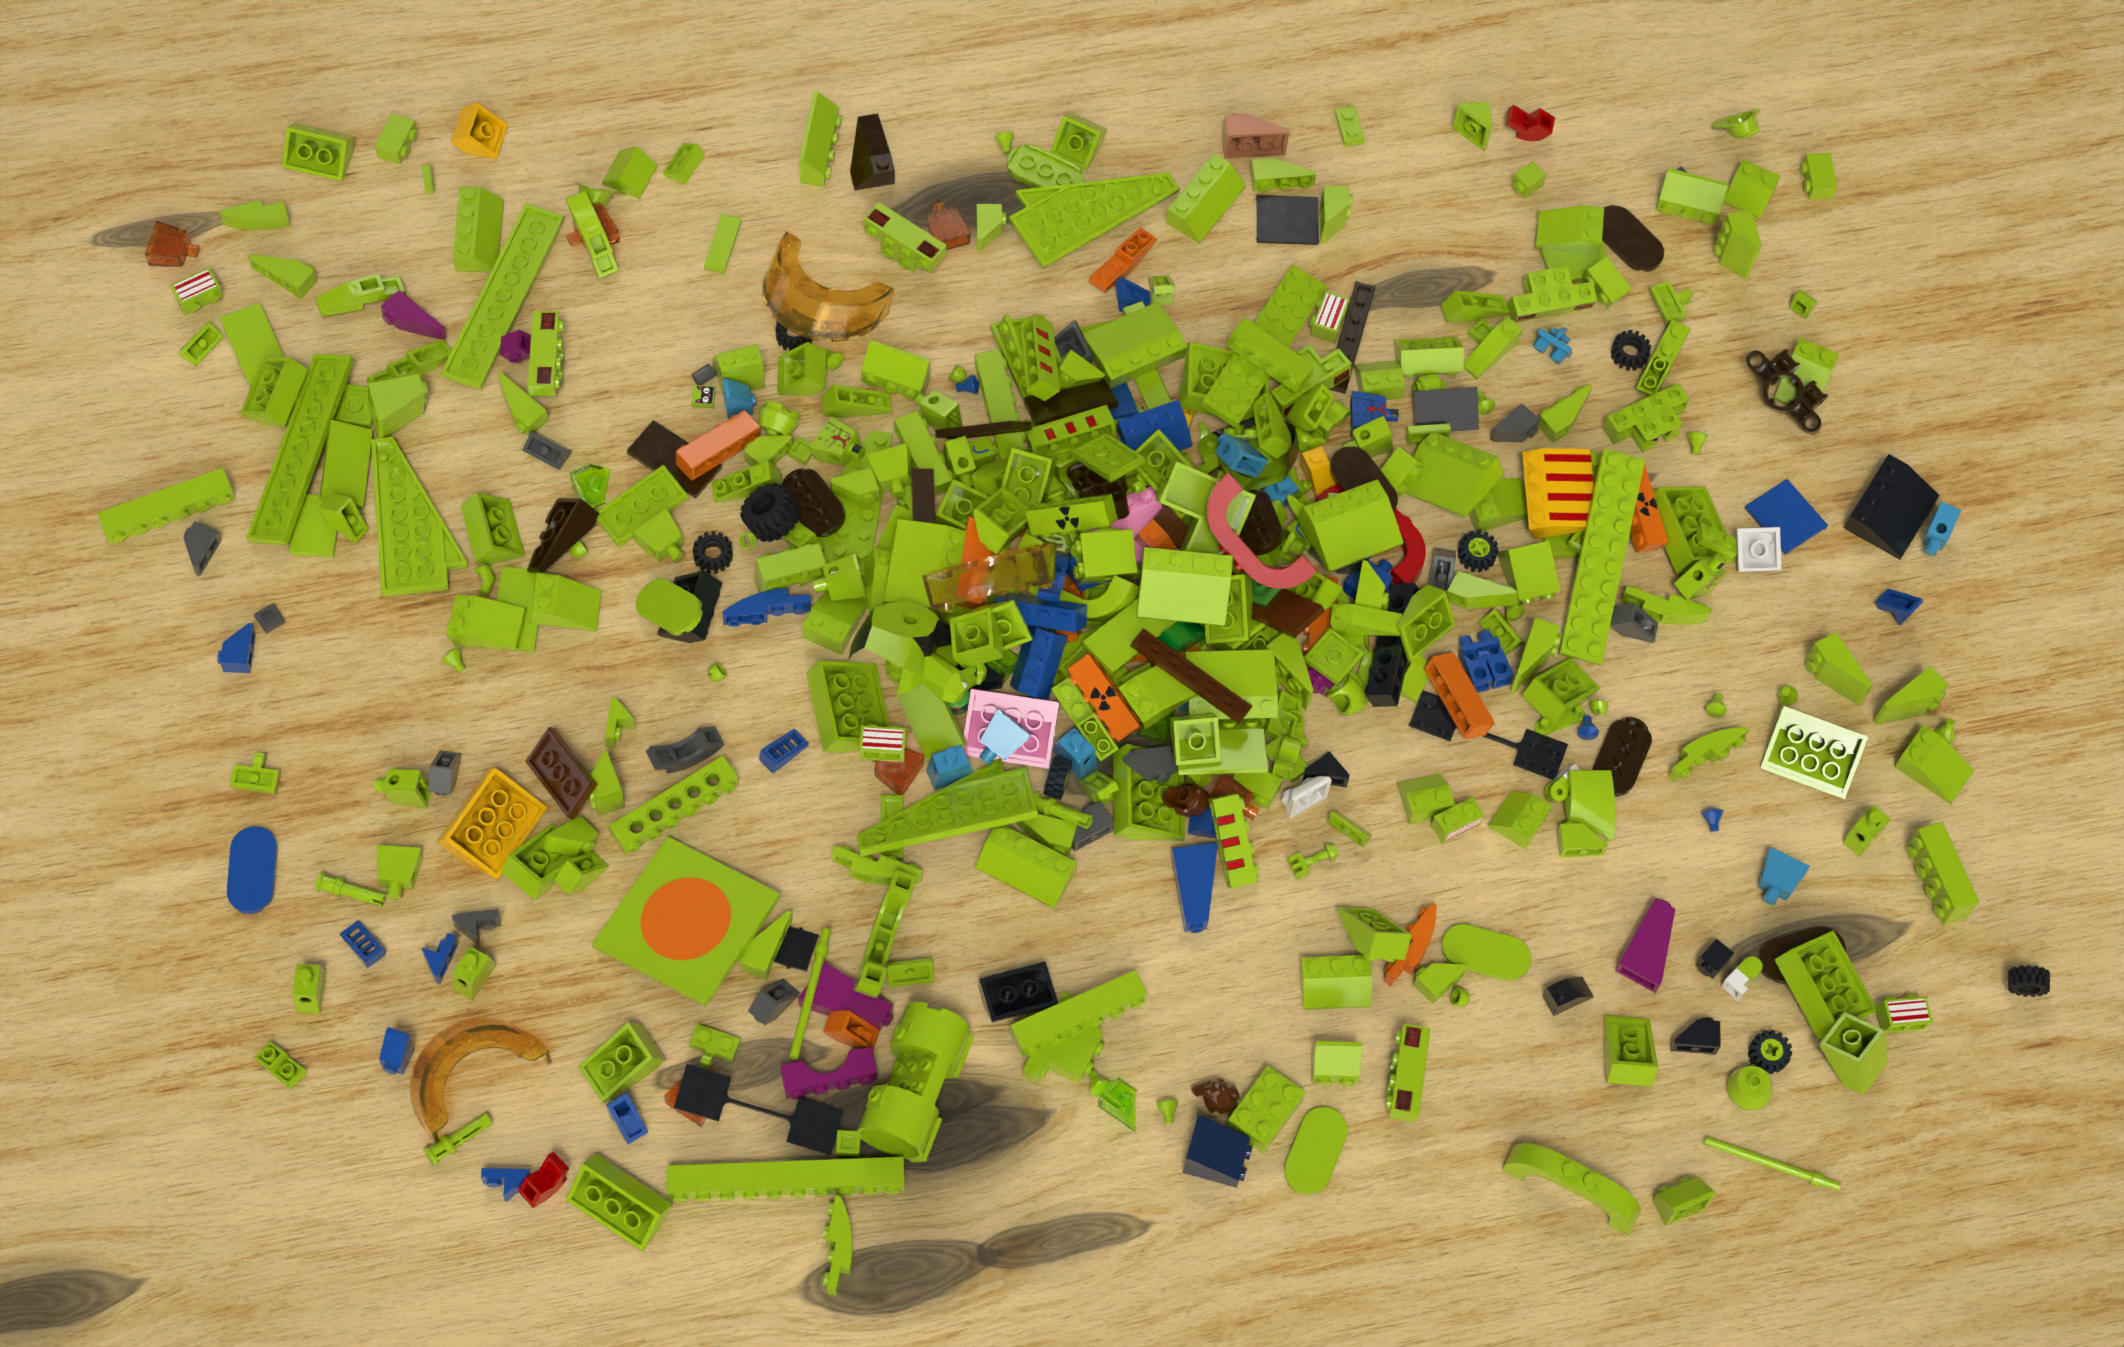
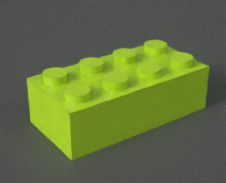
[1136,429,1197,525]
[1907,821,1979,925]

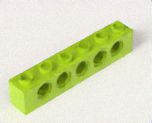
[609,755,739,855]

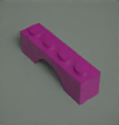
[780,1046,877,1100]

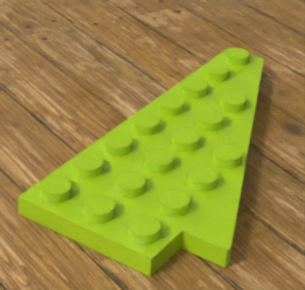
[1008,172,1180,269]

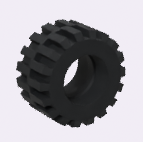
[740,483,801,542]

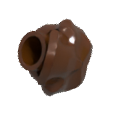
[1162,784,1210,818]
[1191,1079,1240,1114]

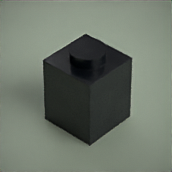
[1696,938,1734,979]

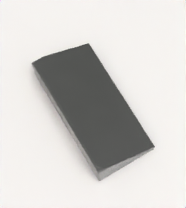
[522,431,572,470]

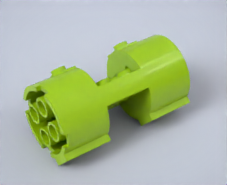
[857,1002,974,1162]

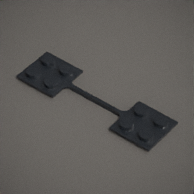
[1409,690,1568,780]
[674,1064,843,1155]

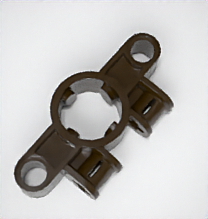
[1746,349,1829,435]
[1067,462,1130,520]

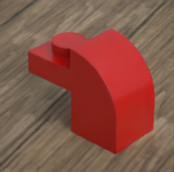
[1505,105,1555,141]
[518,1152,569,1208]

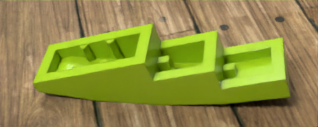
[367,339,452,383]

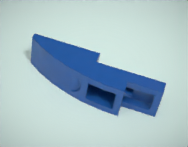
[1037,549,1071,603]
[722,588,811,627]

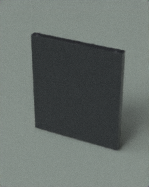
[1256,195,1320,245]

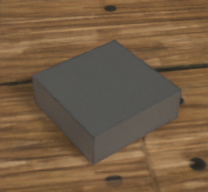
[253,603,285,634]

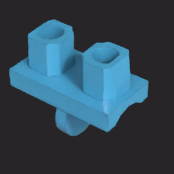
[1534,327,1573,365]

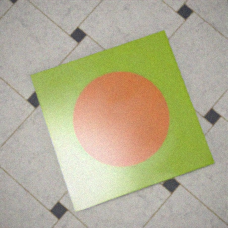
[592,836,781,1007]

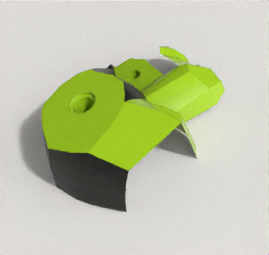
[1180,417,1299,491]
[848,600,987,703]

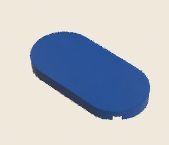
[227,826,277,914]

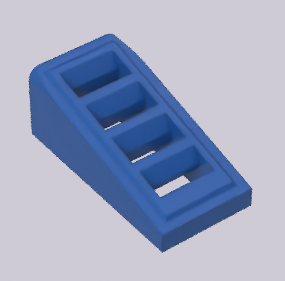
[759,729,809,773]
[340,920,386,969]

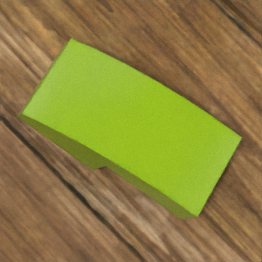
[254,1041,307,1090]

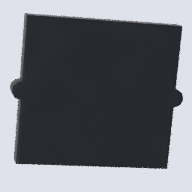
[774,926,819,972]

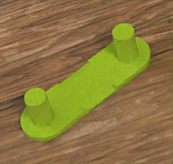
[1534,705,1585,735]

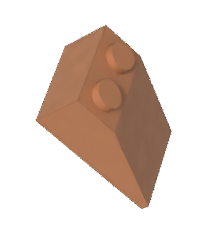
[1222,113,1289,159]

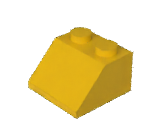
[450,102,508,159]

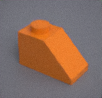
[1134,519,1177,550]
[823,1010,880,1050]

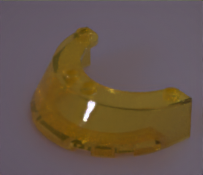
[762,232,894,342]
[922,542,1057,612]
[410,1018,552,1143]

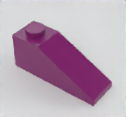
[381,290,447,340]

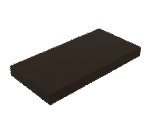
[1024,380,1118,425]
[627,420,722,499]
[935,421,1032,439]

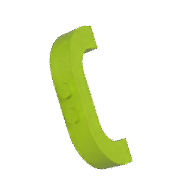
[1016,533,1139,622]
[853,869,917,999]
[1502,1143,1641,1236]

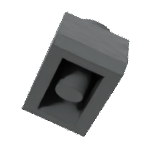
[1490,403,1540,443]
[184,521,221,576]
[1428,547,1456,597]
[1610,603,1658,643]
[1122,746,1177,783]
[428,750,462,796]
[1072,801,1114,852]
[748,979,800,1025]

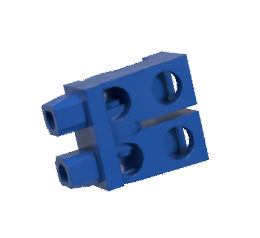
[1458,630,1514,693]

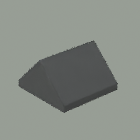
[1054,320,1093,364]

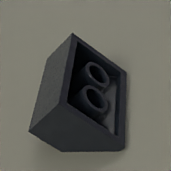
[657,570,722,643]
[978,961,1059,1023]

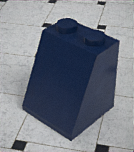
[1183,1115,1253,1188]

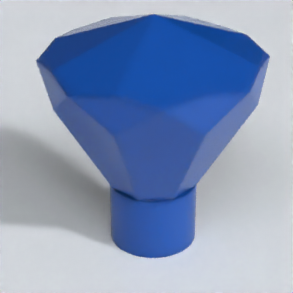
[956,374,979,395]
[1577,715,1599,740]
[1702,807,1724,832]

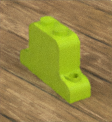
[1022,991,1105,1082]

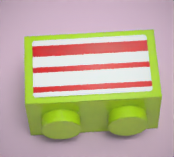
[170,267,223,315]
[1309,291,1350,343]
[859,724,906,762]
[1431,797,1484,844]
[1876,995,1933,1034]

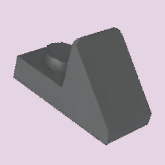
[452,909,501,945]

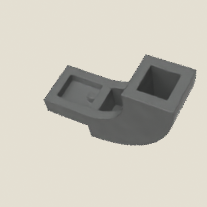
[646,726,724,773]

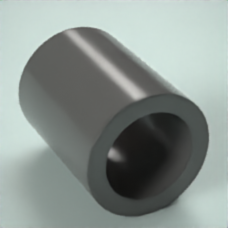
[692,364,716,385]

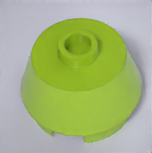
[758,400,800,436]
[1727,1066,1773,1111]

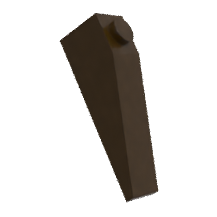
[850,113,895,191]
[527,498,599,573]

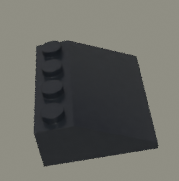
[1844,454,1940,560]

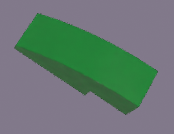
[1159,622,1206,653]

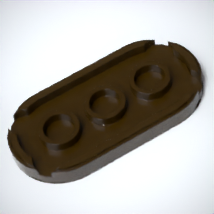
[1602,205,1664,272]
[1330,447,1398,513]
[782,468,846,537]
[1239,489,1284,556]
[1592,717,1652,797]
[1758,926,1846,984]

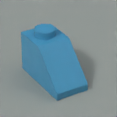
[722,378,756,419]

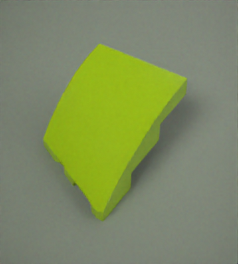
[1243,690,1308,747]
[1564,770,1615,841]

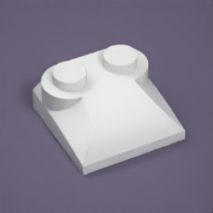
[1734,527,1782,572]
[1281,776,1332,819]

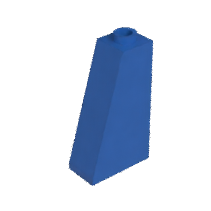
[1171,843,1218,933]

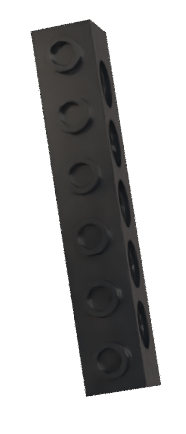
[1365,583,1419,707]

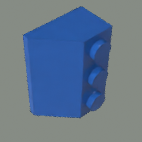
[1117,400,1193,451]
[1010,625,1068,699]

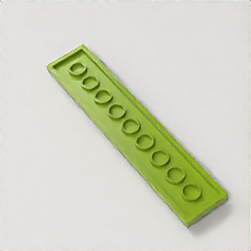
[441,203,564,390]
[1200,264,1328,428]
[246,354,355,545]
[1558,448,1645,666]

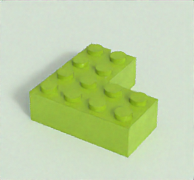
[1155,460,1256,556]

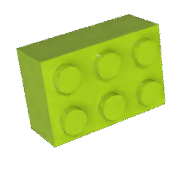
[1226,1066,1306,1154]

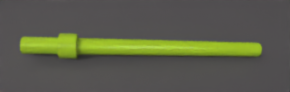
[789,928,831,1059]
[1704,1136,1841,1191]

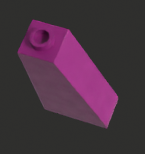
[1615,898,1676,993]
[798,962,894,1031]

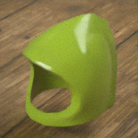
[1325,670,1369,716]

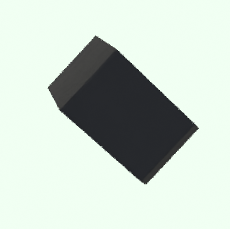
[1303,751,1350,788]

